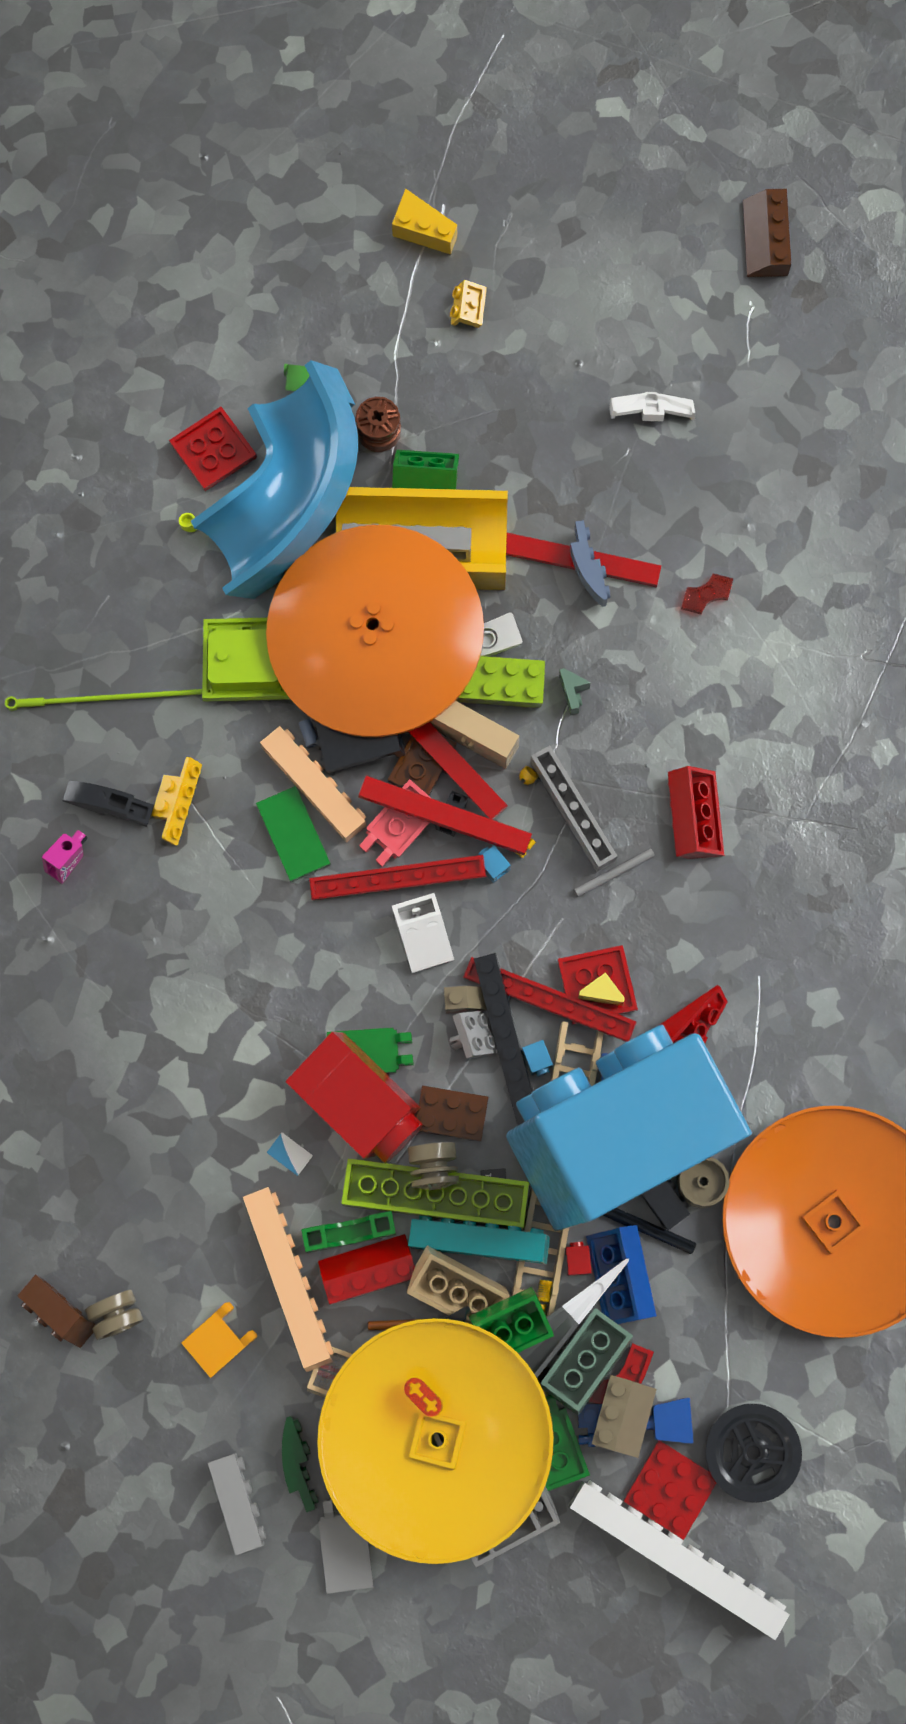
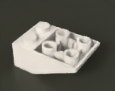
[392,893,454,973]

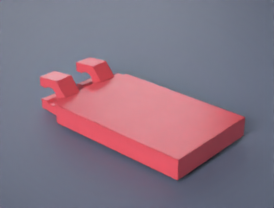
[359,779,431,867]

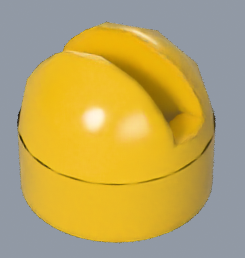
[519,766,538,785]

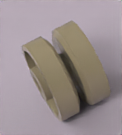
[676,1157,730,1209]
[85,1290,144,1340]

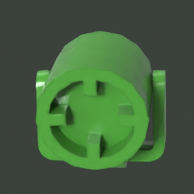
[284,364,309,391]

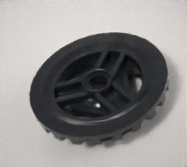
[705,1404,802,1503]

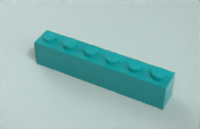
[408,1216,550,1264]

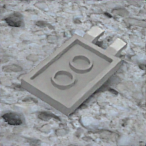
[318,1499,374,1594]

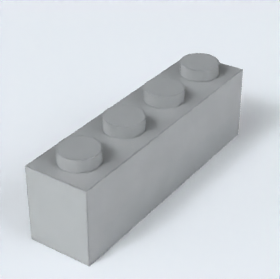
[208,1453,267,1555]

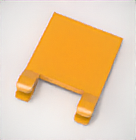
[181,1302,258,1378]

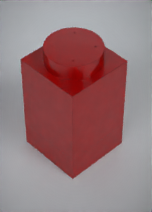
[285,1031,423,1164]

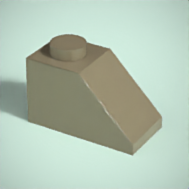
[444,986,487,1014]

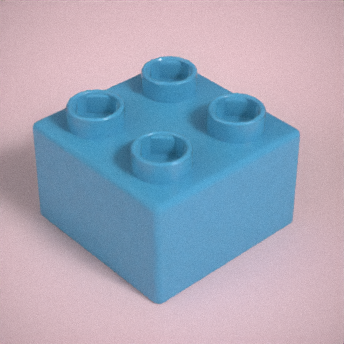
[506,1025,752,1231]

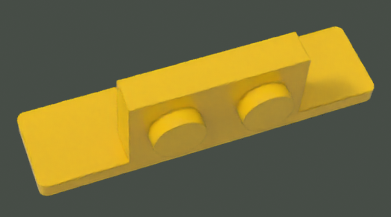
[151,757,202,845]

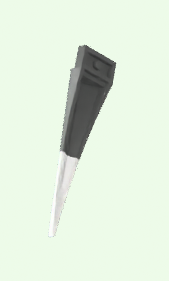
[518,1258,629,1377]

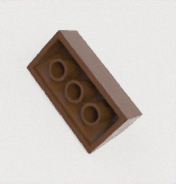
[743,189,791,277]

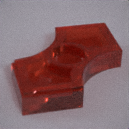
[681,573,733,615]

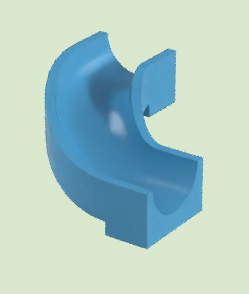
[191,360,358,599]

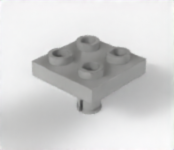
[450,1011,497,1058]

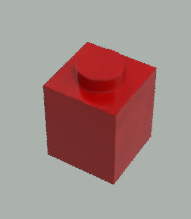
[565,1242,591,1276]

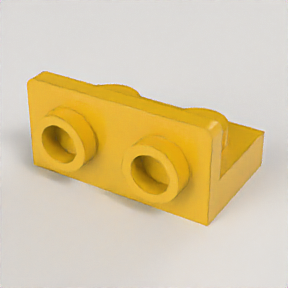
[450,280,487,328]

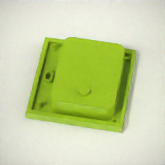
[202,617,290,702]

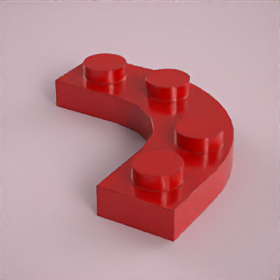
[589,1343,654,1404]

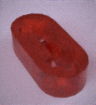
[404,1378,443,1417]

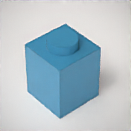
[478,845,511,883]
[522,1040,553,1077]

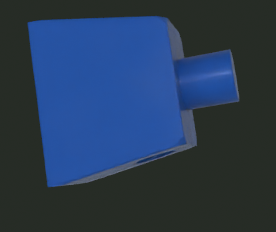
[646,1398,694,1444]

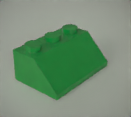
[392,450,459,490]
[469,1287,555,1353]

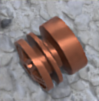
[356,396,401,452]

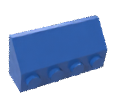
[586,1225,657,1324]

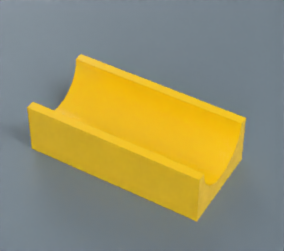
[336,487,508,590]

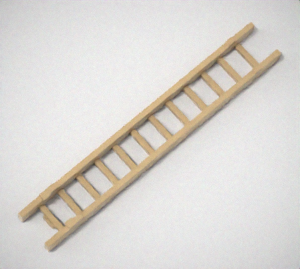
[511,1022,604,1317]

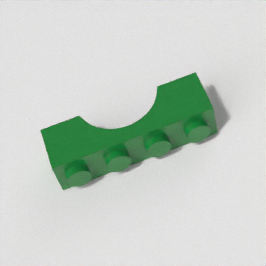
[301,1211,396,1253]

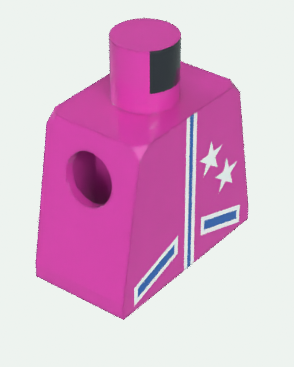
[42,830,88,884]

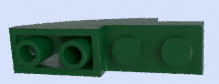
[282,1415,319,1512]

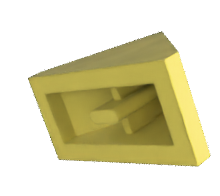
[578,973,625,1006]

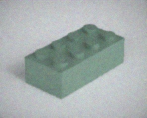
[540,1308,633,1415]

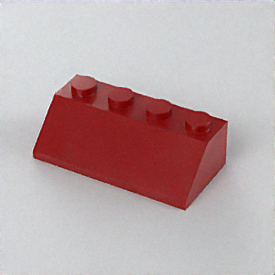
[668,766,725,859]
[318,1234,415,1305]

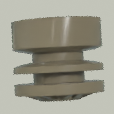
[408,1142,459,1190]

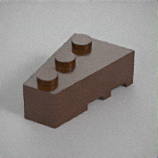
[17,1274,96,1348]

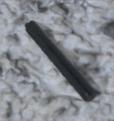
[603,1208,696,1254]

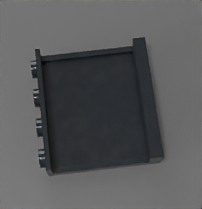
[312,719,406,776]

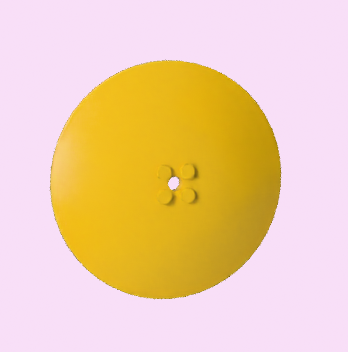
[318,1318,554,1564]

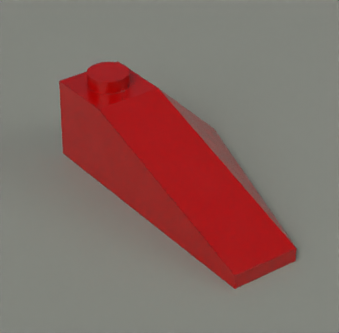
[660,985,728,1043]

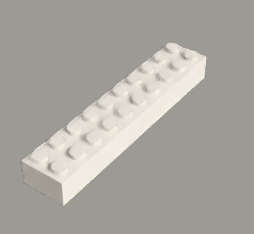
[568,1480,790,1640]

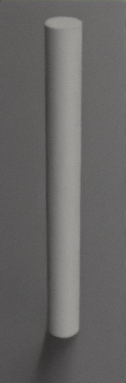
[574,848,655,897]

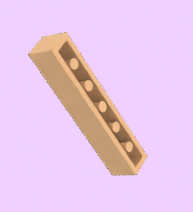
[260,726,366,843]

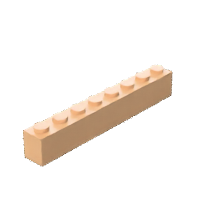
[243,1187,334,1372]

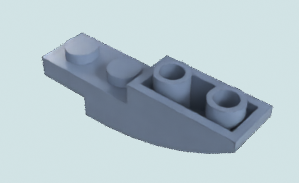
[570,520,610,607]

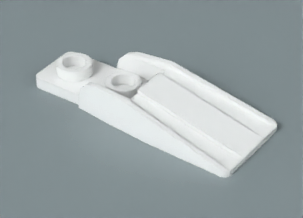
[481,612,523,657]

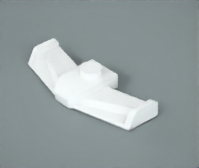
[610,392,696,421]

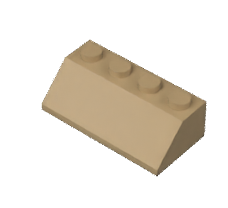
[407,1246,510,1324]

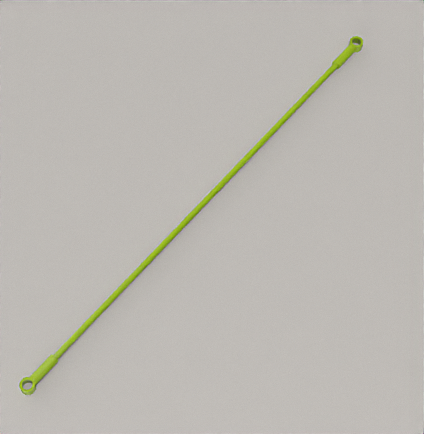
[5,689,202,711]

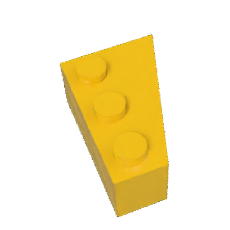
[392,189,457,255]

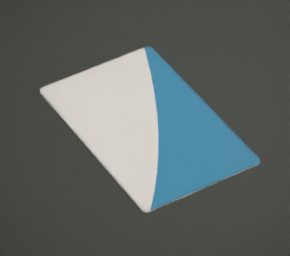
[267,1133,313,1176]

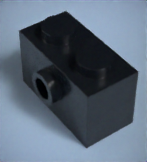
[641,1179,690,1230]

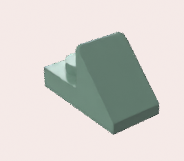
[559,668,591,716]

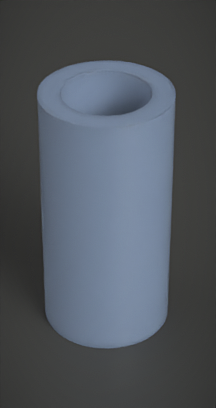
[299,719,317,748]

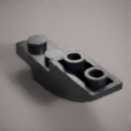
[62,780,154,827]

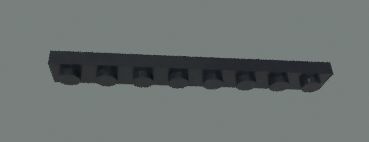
[474,953,532,1126]

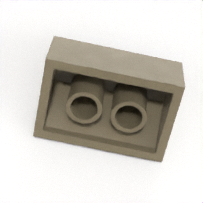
[592,1375,657,1458]

